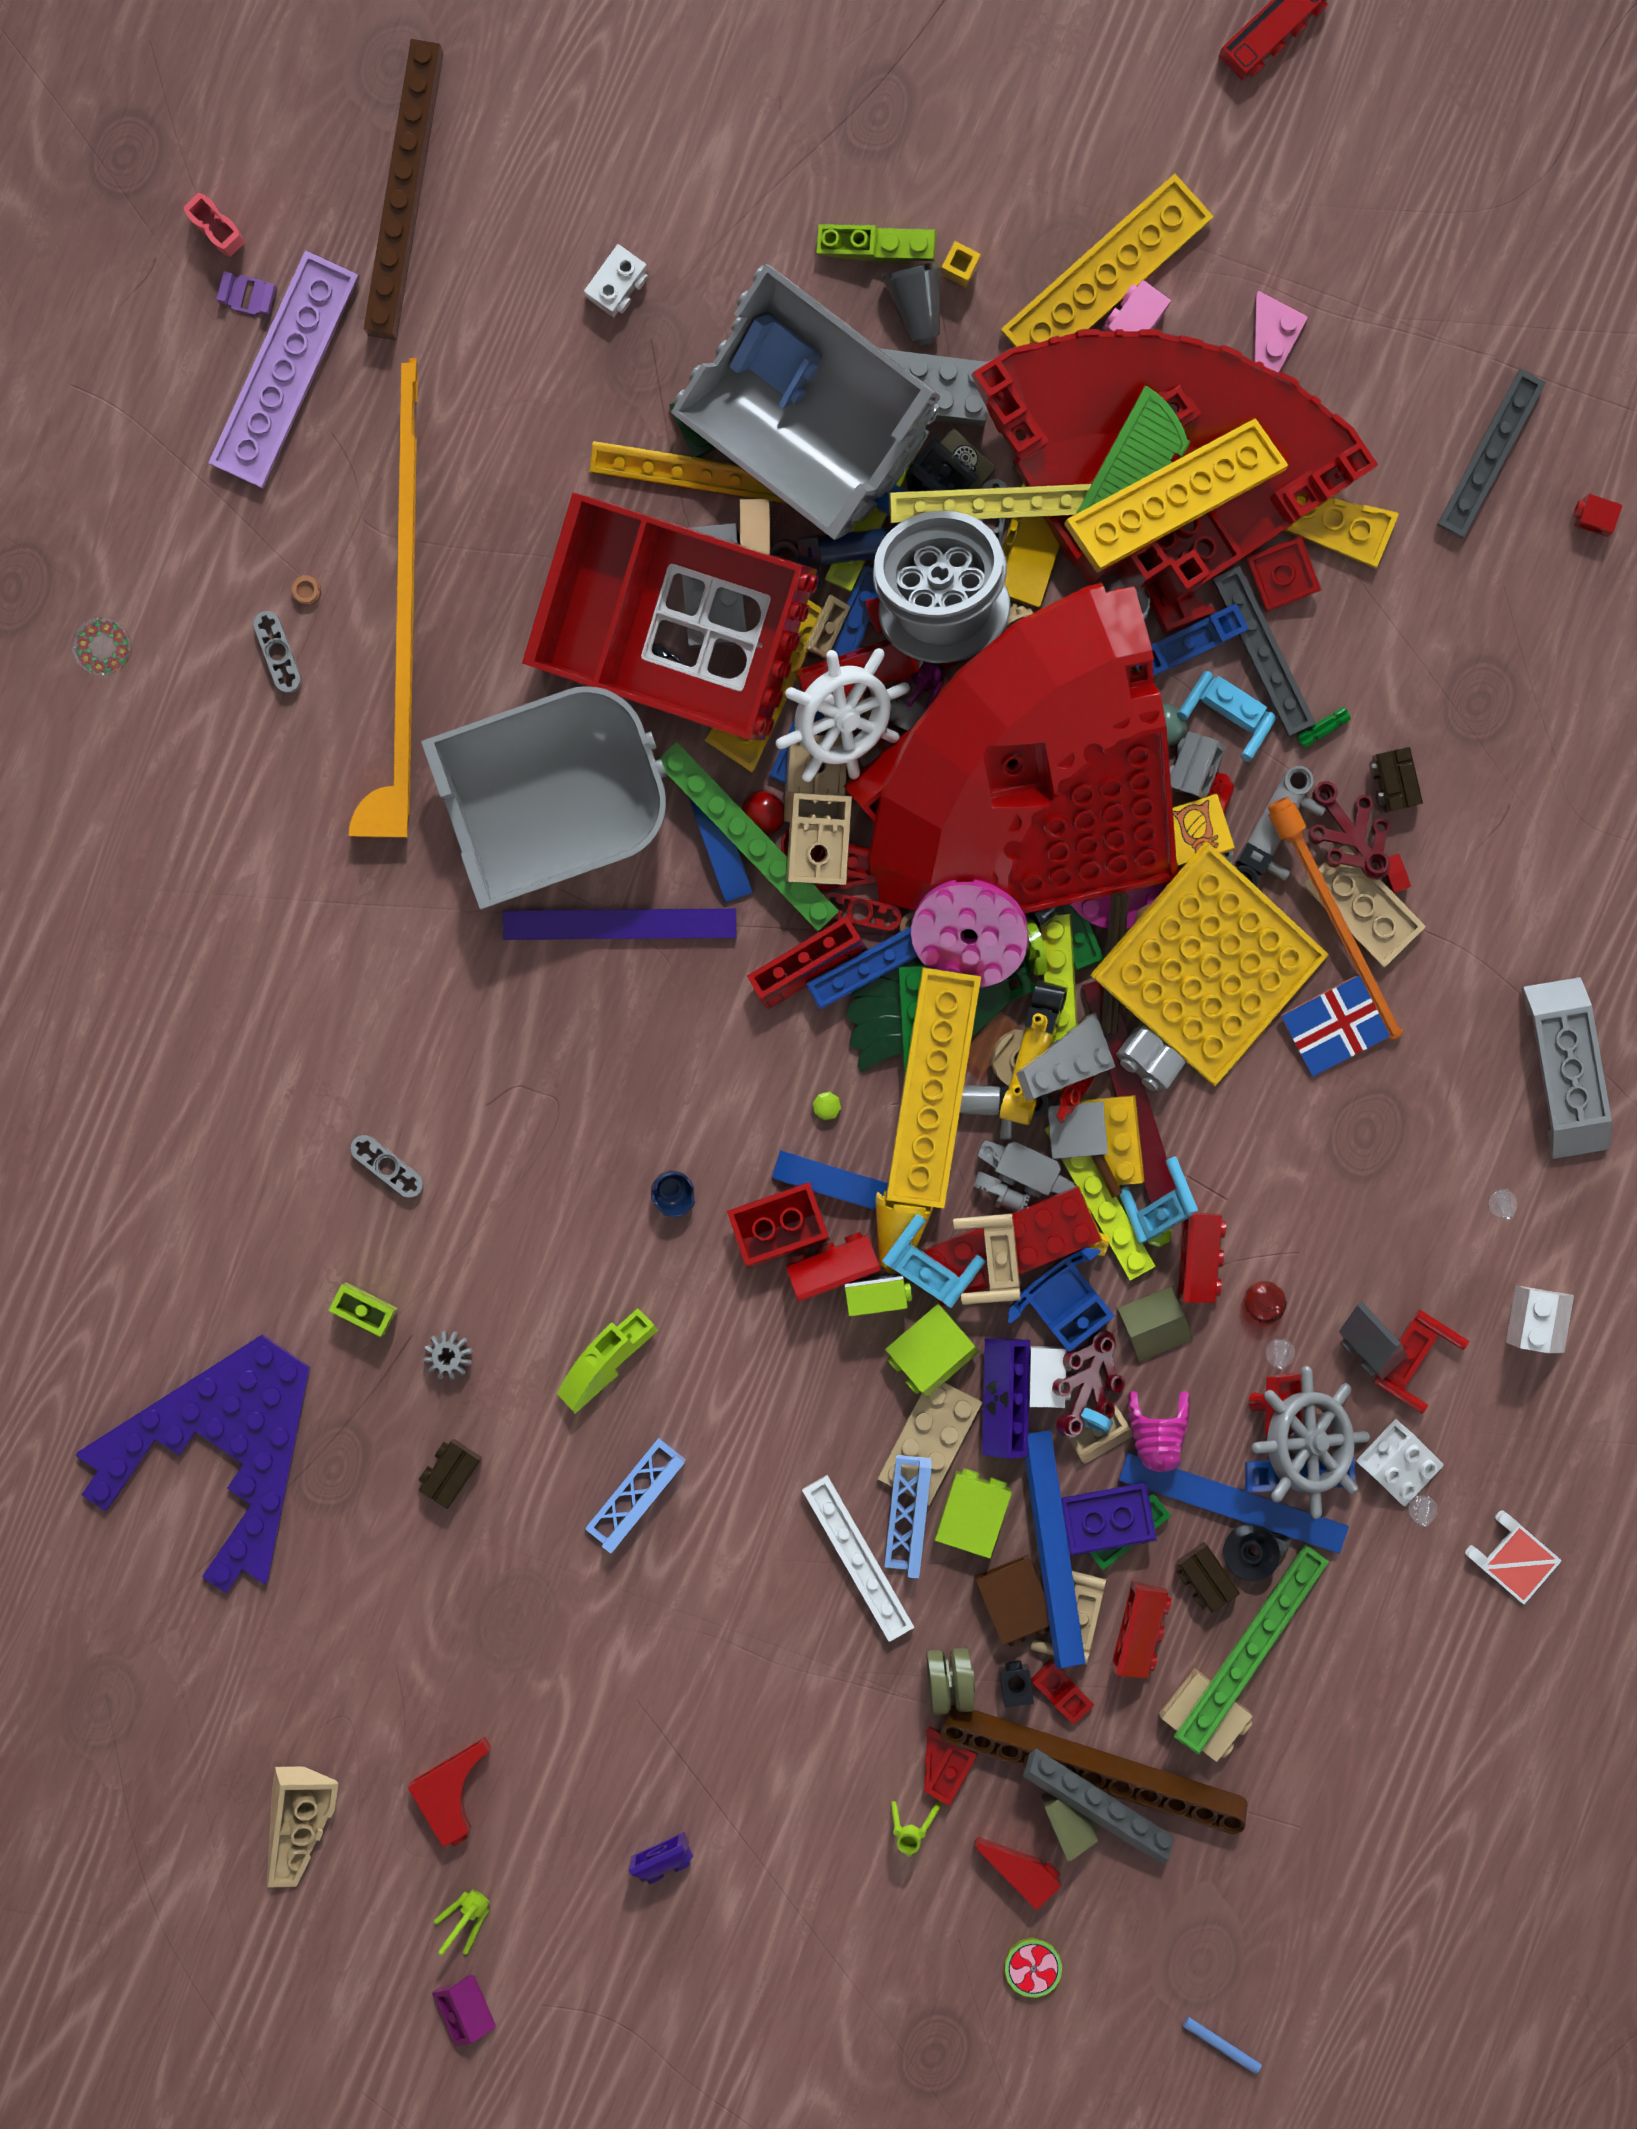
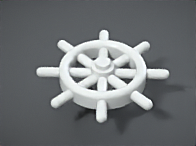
[776,648,910,782]

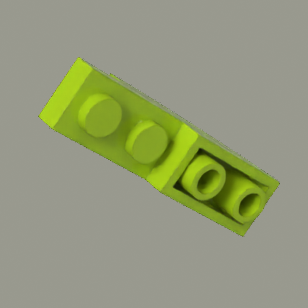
[816,224,937,264]
[557,1308,659,1414]

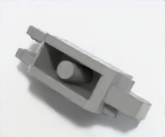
[977,1140,1075,1198]

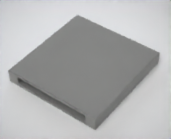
[1048,1101,1108,1159]

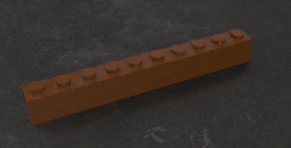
[363,39,444,340]

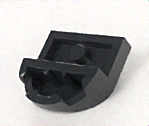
[905,438,979,492]

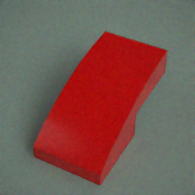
[1031,1659,1094,1725]

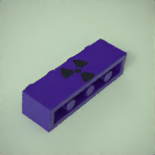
[982,1337,1030,1459]

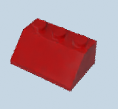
[727,1182,830,1269]
[1177,1212,1226,1303]
[786,1232,881,1302]
[1111,1580,1172,1678]

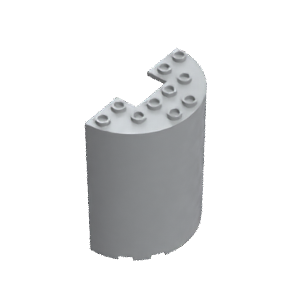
[671,264,940,540]

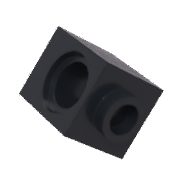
[999,1661,1034,1707]

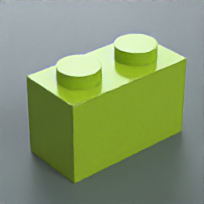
[328,1282,398,1337]

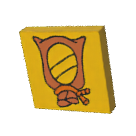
[1173,794,1235,868]

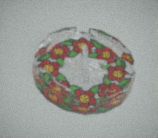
[72,618,132,676]

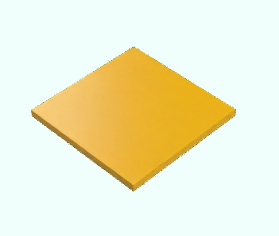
[1090,841,1329,1087]

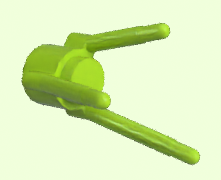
[891,1800,942,1857]
[434,1889,490,1956]

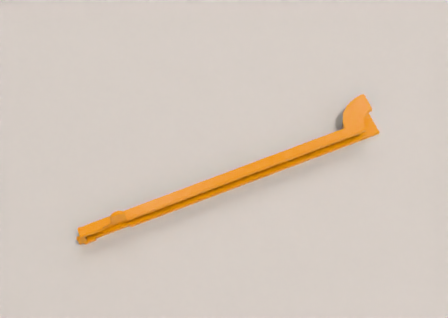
[349,358,418,838]

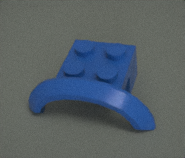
[1008,1248,1115,1352]

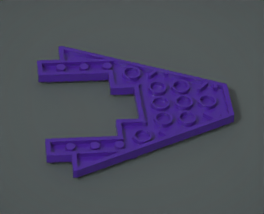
[75,1334,311,1593]

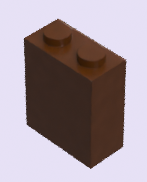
[975,1554,1050,1646]

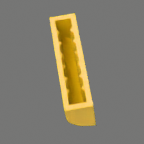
[1002,482,1060,607]

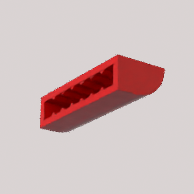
[843,728,912,823]

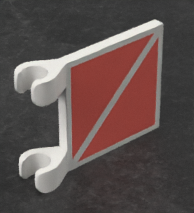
[1465,1510,1562,1604]

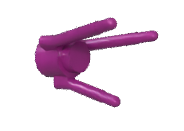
[893,661,944,709]

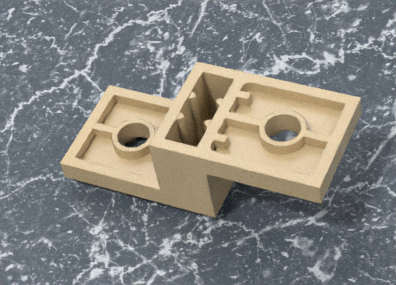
[783,735,852,885]

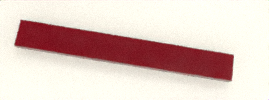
[1082,981,1176,1204]

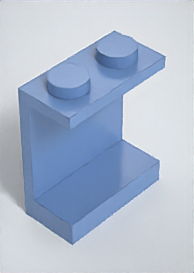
[729,314,822,408]

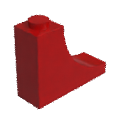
[407,1737,491,1848]

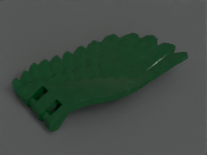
[846,929,1036,1071]

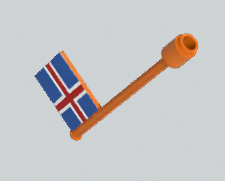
[1267,796,1403,1077]

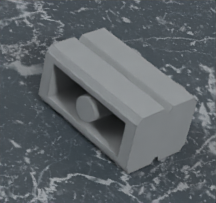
[1170,731,1226,799]

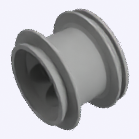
[873,511,1011,663]

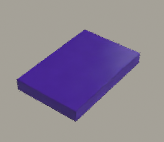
[1061,1482,1157,1556]

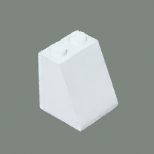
[1506,1285,1574,1353]

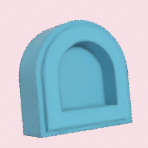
[1081,1407,1113,1433]

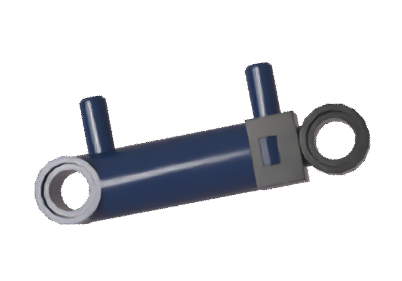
[770,526,895,590]

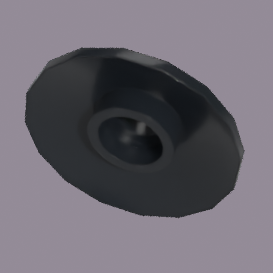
[1223,1524,1281,1581]

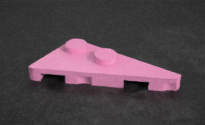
[1254,291,1308,372]

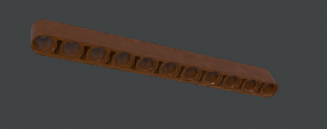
[941,1705,1248,1834]

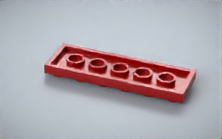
[921,1185,1102,1306]

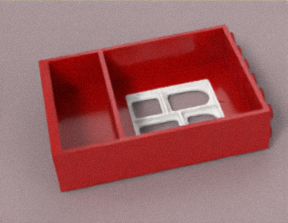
[522,492,818,740]

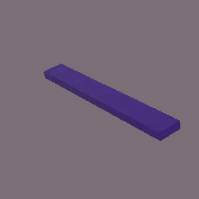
[503,908,737,940]

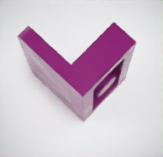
[432,1975,496,2046]

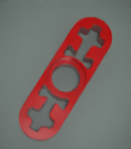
[824,892,902,931]

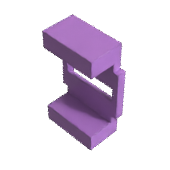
[217,271,277,316]

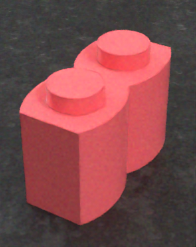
[184,193,245,257]

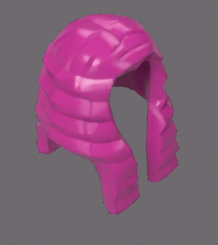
[1127,1391,1190,1472]

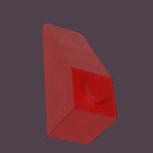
[974,1837,1061,1910]

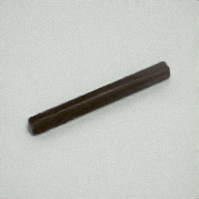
[1101,891,1129,1035]

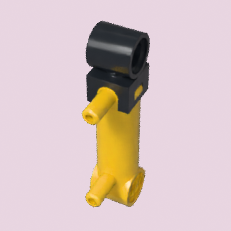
[1000,980,1068,1126]

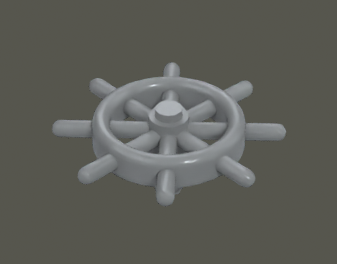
[1252,1366,1370,1519]

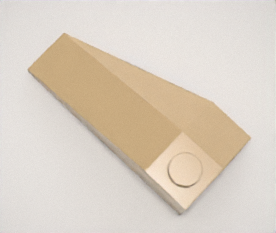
[267,1766,338,1887]

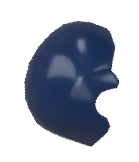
[651,1170,695,1218]

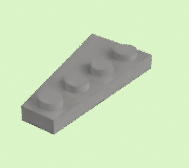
[1016,1012,1115,1101]

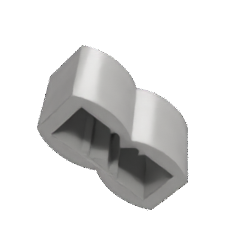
[1116,1025,1186,1091]

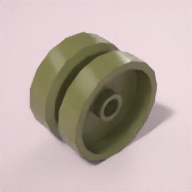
[926,1647,975,1715]

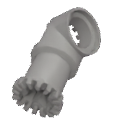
[973,1171,1031,1212]

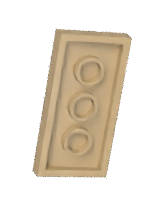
[1302,845,1426,968]
[877,1382,982,1506]

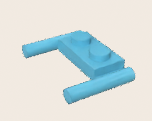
[1177,671,1277,762]
[1120,1157,1198,1244]
[882,1214,986,1308]

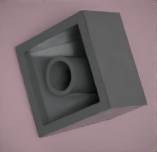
[1339,1301,1408,1380]

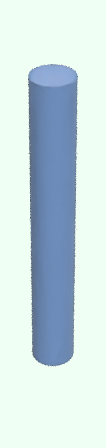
[1182,2017,1262,2074]

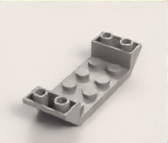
[1522,977,1612,1159]

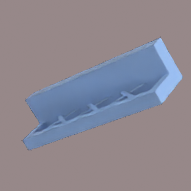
[585,1438,686,1554]
[884,1455,931,1578]

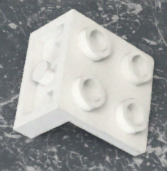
[1356,1419,1444,1506]

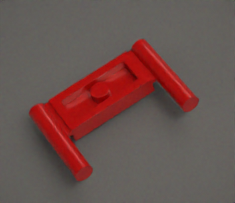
[1373,1309,1469,1414]

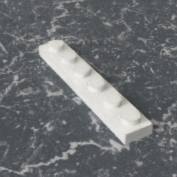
[802,1475,914,1642]

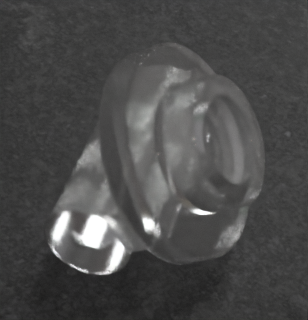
[1488,1188,1518,1220]
[1265,1338,1295,1369]
[1408,1495,1438,1526]

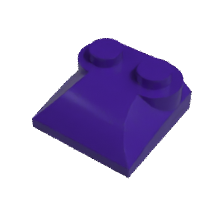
[629,1832,693,1884]

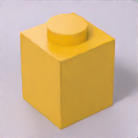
[940,241,981,288]

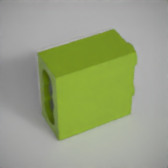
[845,1274,912,1316]

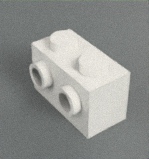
[584,244,648,318]
[1029,1346,1071,1408]

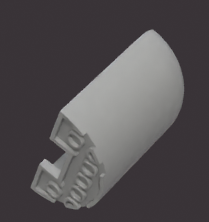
[421,686,667,910]

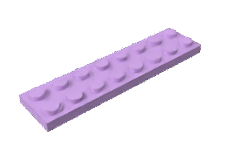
[208,250,360,489]

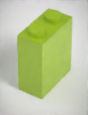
[885,1304,980,1397]
[934,1468,1012,1558]

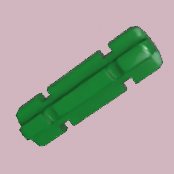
[1297,707,1351,748]

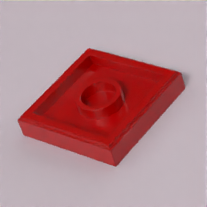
[1246,535,1322,612]

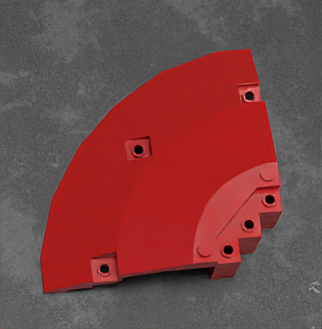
[971,329,1378,605]

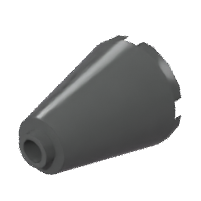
[882,261,940,346]

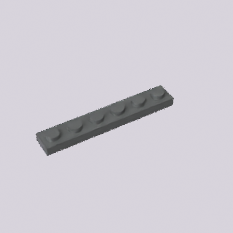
[1437,369,1546,539]
[1212,566,1316,737]
[1023,1748,1174,1865]

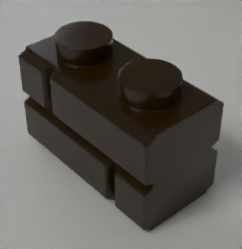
[1369,747,1423,813]
[418,1439,482,1509]
[1176,1542,1240,1613]

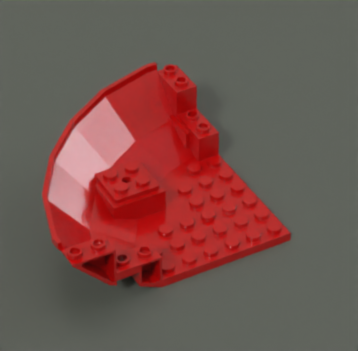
[868,583,1178,914]

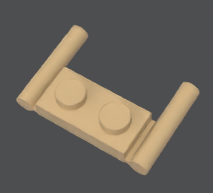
[953,1214,1021,1305]
[1031,1571,1107,1665]

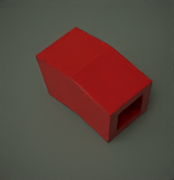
[864,598,883,635]
[1385,853,1411,893]

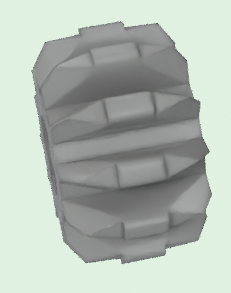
[423,1330,473,1380]

